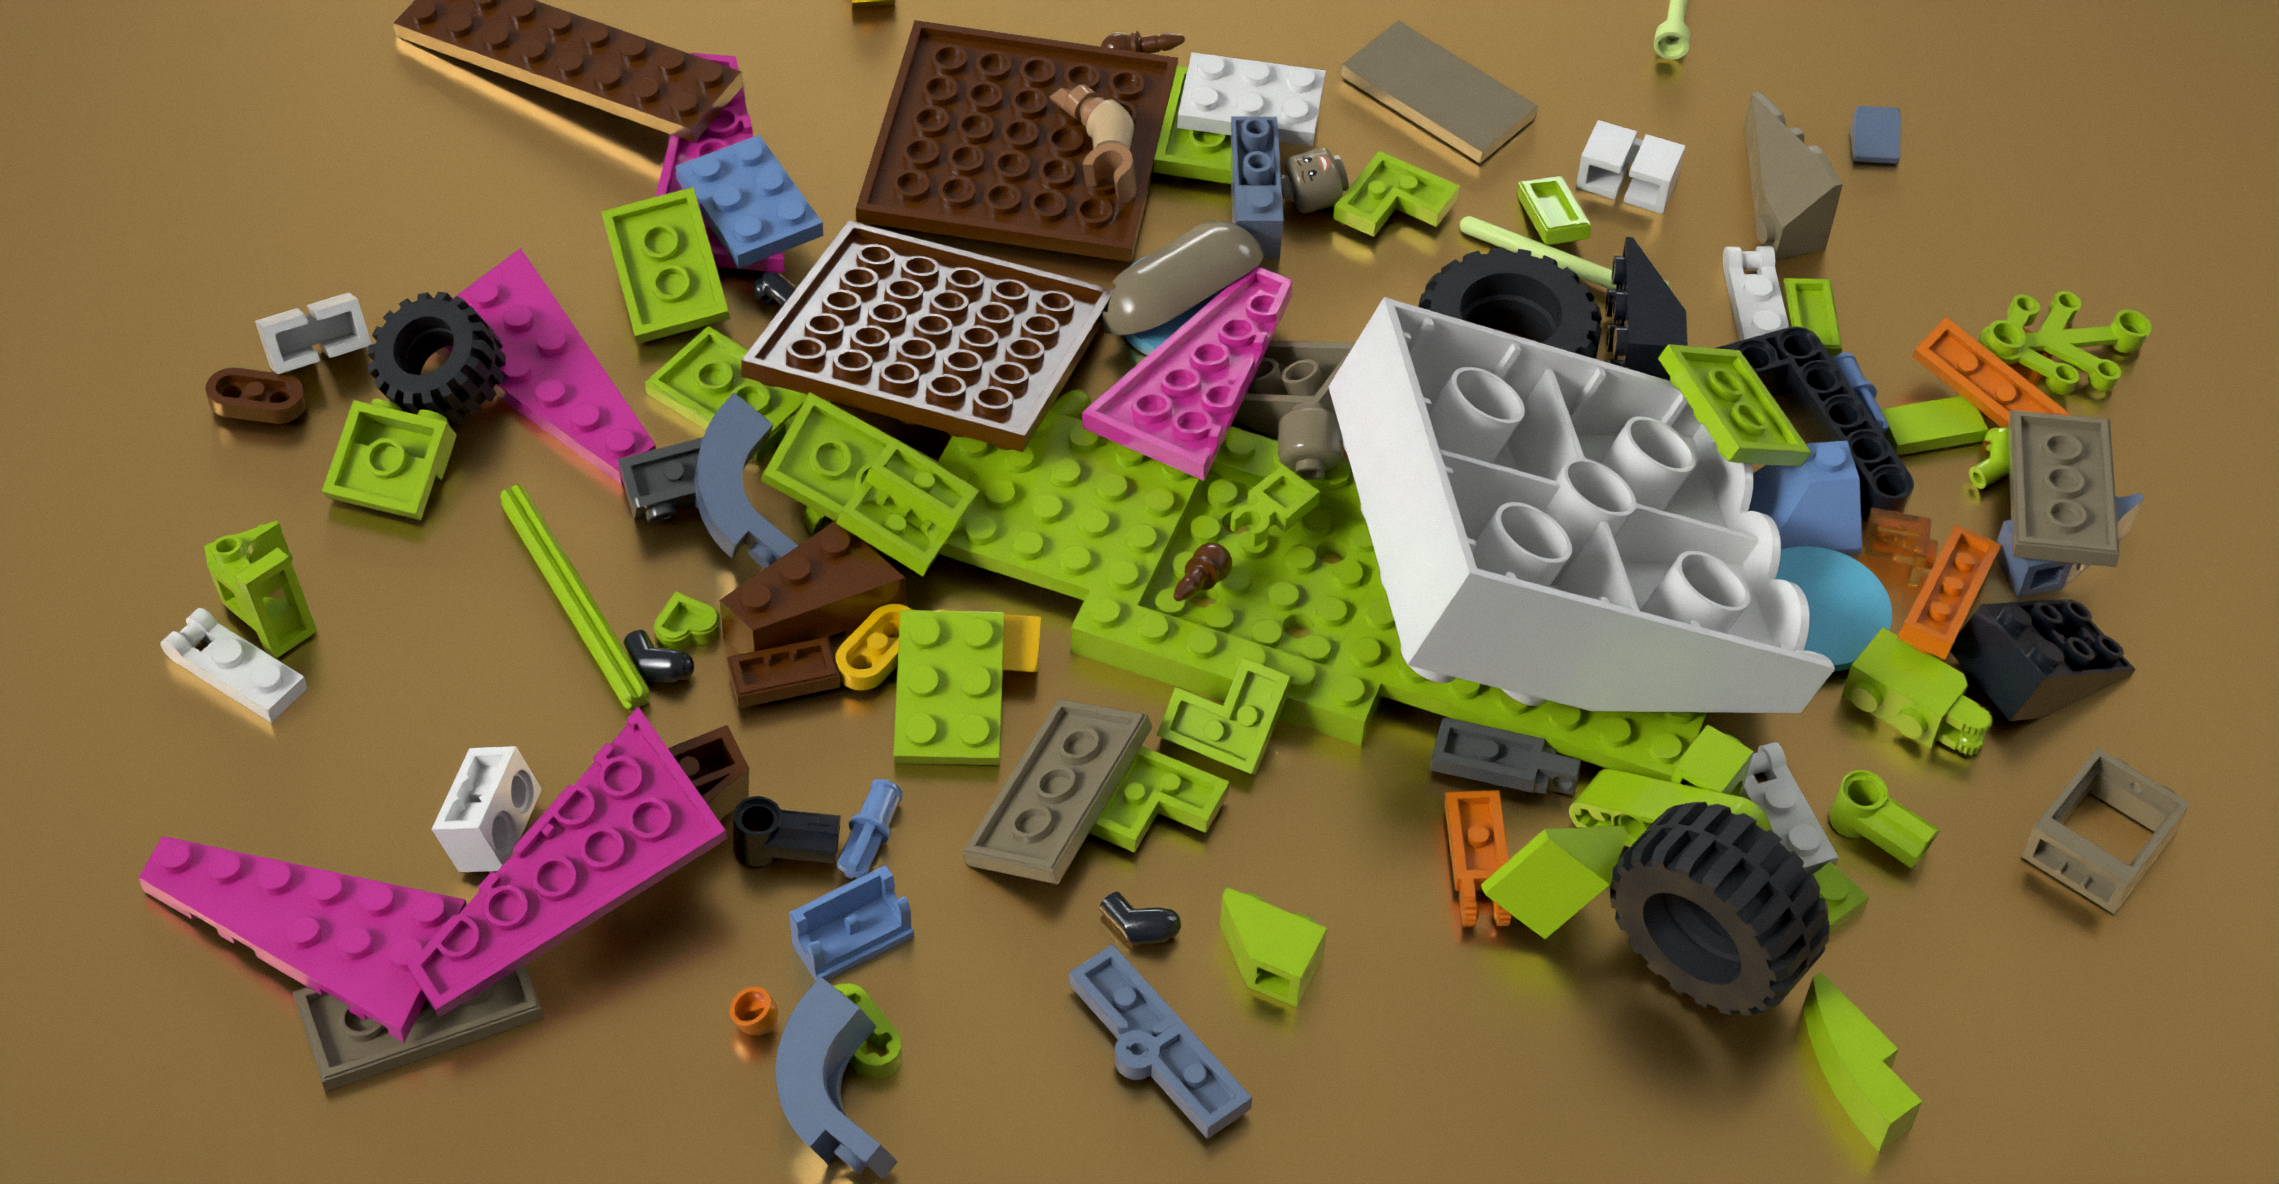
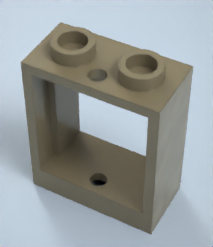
[2021,747,2191,915]

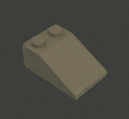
[1234,341,1355,440]

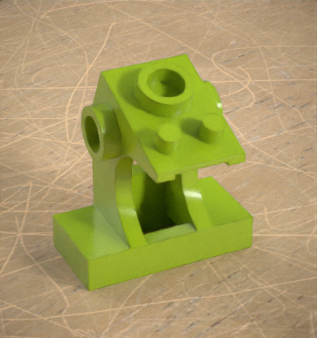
[204,520,317,659]

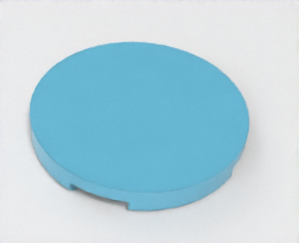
[1775,546,1892,672]

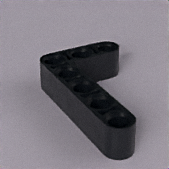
[1716,326,1914,530]

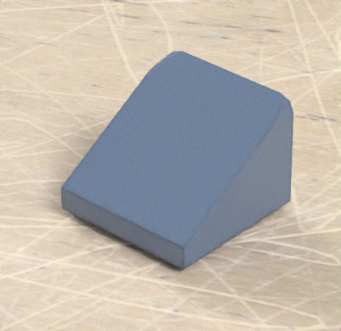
[1850,106,1901,164]

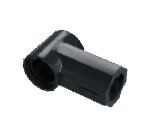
[733,796,841,867]

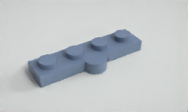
[1069,944,1252,1139]

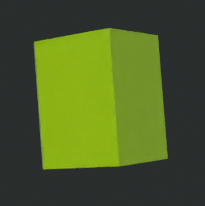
[1481,826,1628,939]

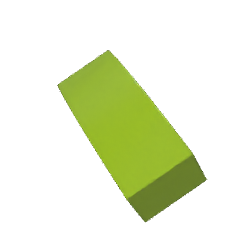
[1803,972,1922,1152]

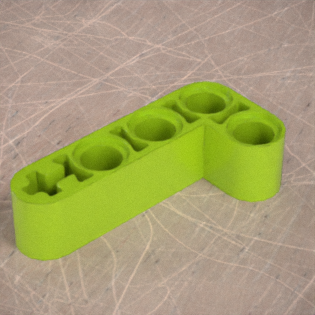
[1569,769,1773,847]

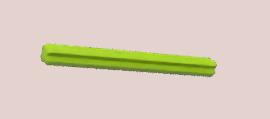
[500,484,650,710]

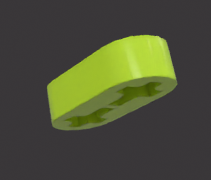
[833,983,902,1080]

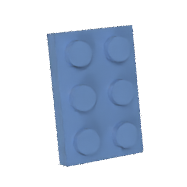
[675,135,824,269]

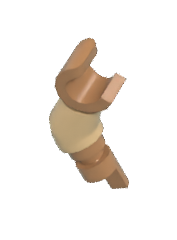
[1050,84,1137,204]

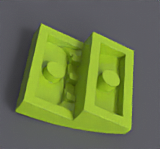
[836,438,979,576]

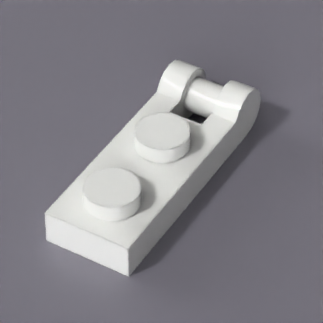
[1723,246,1789,341]
[160,608,307,723]
[1741,742,1839,875]

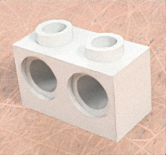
[431,746,542,872]

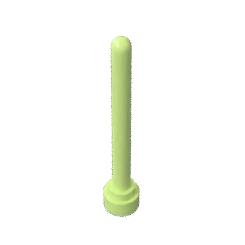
[1654,0,1691,60]
[1460,216,1672,290]

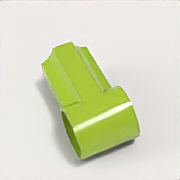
[1829,770,1939,868]

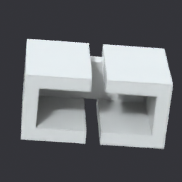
[1576,120,1685,214]
[255,292,372,374]

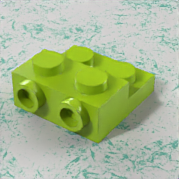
[322,399,457,520]

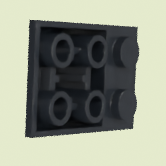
[1605,237,1688,381]
[1950,599,2136,721]

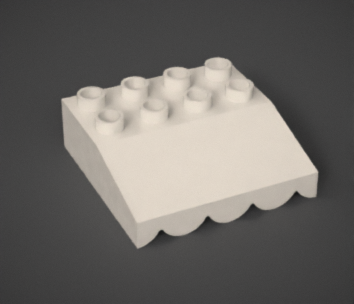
[1328,297,1835,713]

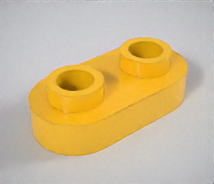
[836,604,912,690]

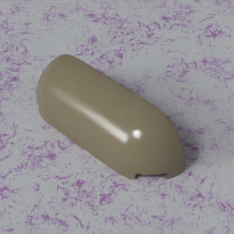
[1102,220,1264,335]

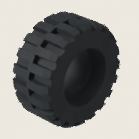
[1418,248,1602,359]
[1610,802,1830,1016]

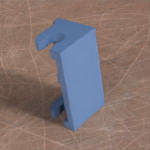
[789,865,914,981]

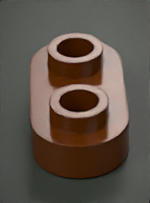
[205,368,306,424]

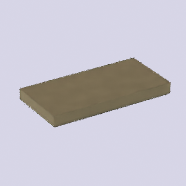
[1341,20,1538,163]
[2007,410,2120,567]
[962,699,1152,884]
[293,965,543,1092]

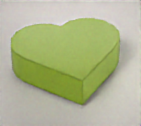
[654,591,721,652]

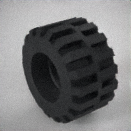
[367,292,506,425]

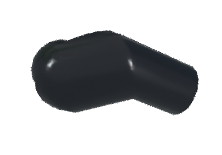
[753,272,797,308]
[623,630,694,683]
[1099,892,1181,945]

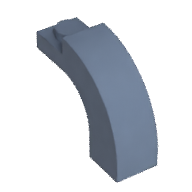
[695,393,799,568]
[776,976,898,1179]

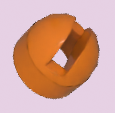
[729,986,778,1036]

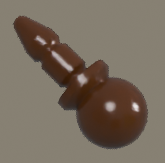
[1101,31,1185,54]
[1173,542,1232,602]

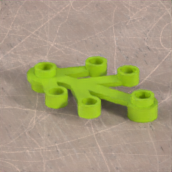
[1978,291,2152,395]

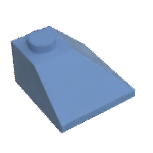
[1748,441,1862,555]

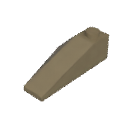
[1744,92,1843,260]

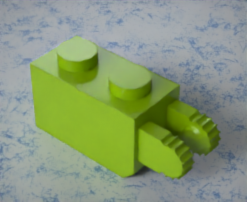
[1842,627,1992,756]

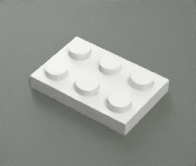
[1177,52,1326,147]

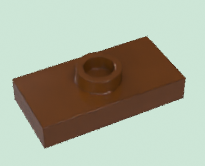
[727,636,841,708]

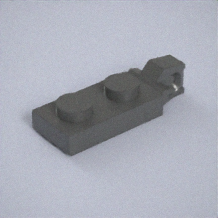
[1430,717,1581,795]

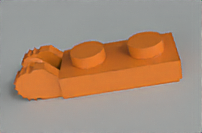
[1444,790,1511,927]

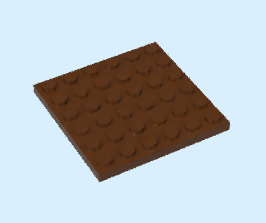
[856,20,1178,262]
[741,221,1114,452]

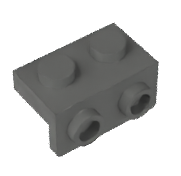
[618,437,703,522]

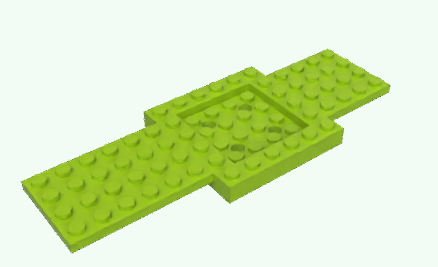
[938,410,1707,782]

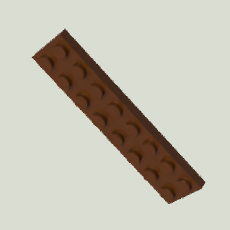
[393,0,744,143]

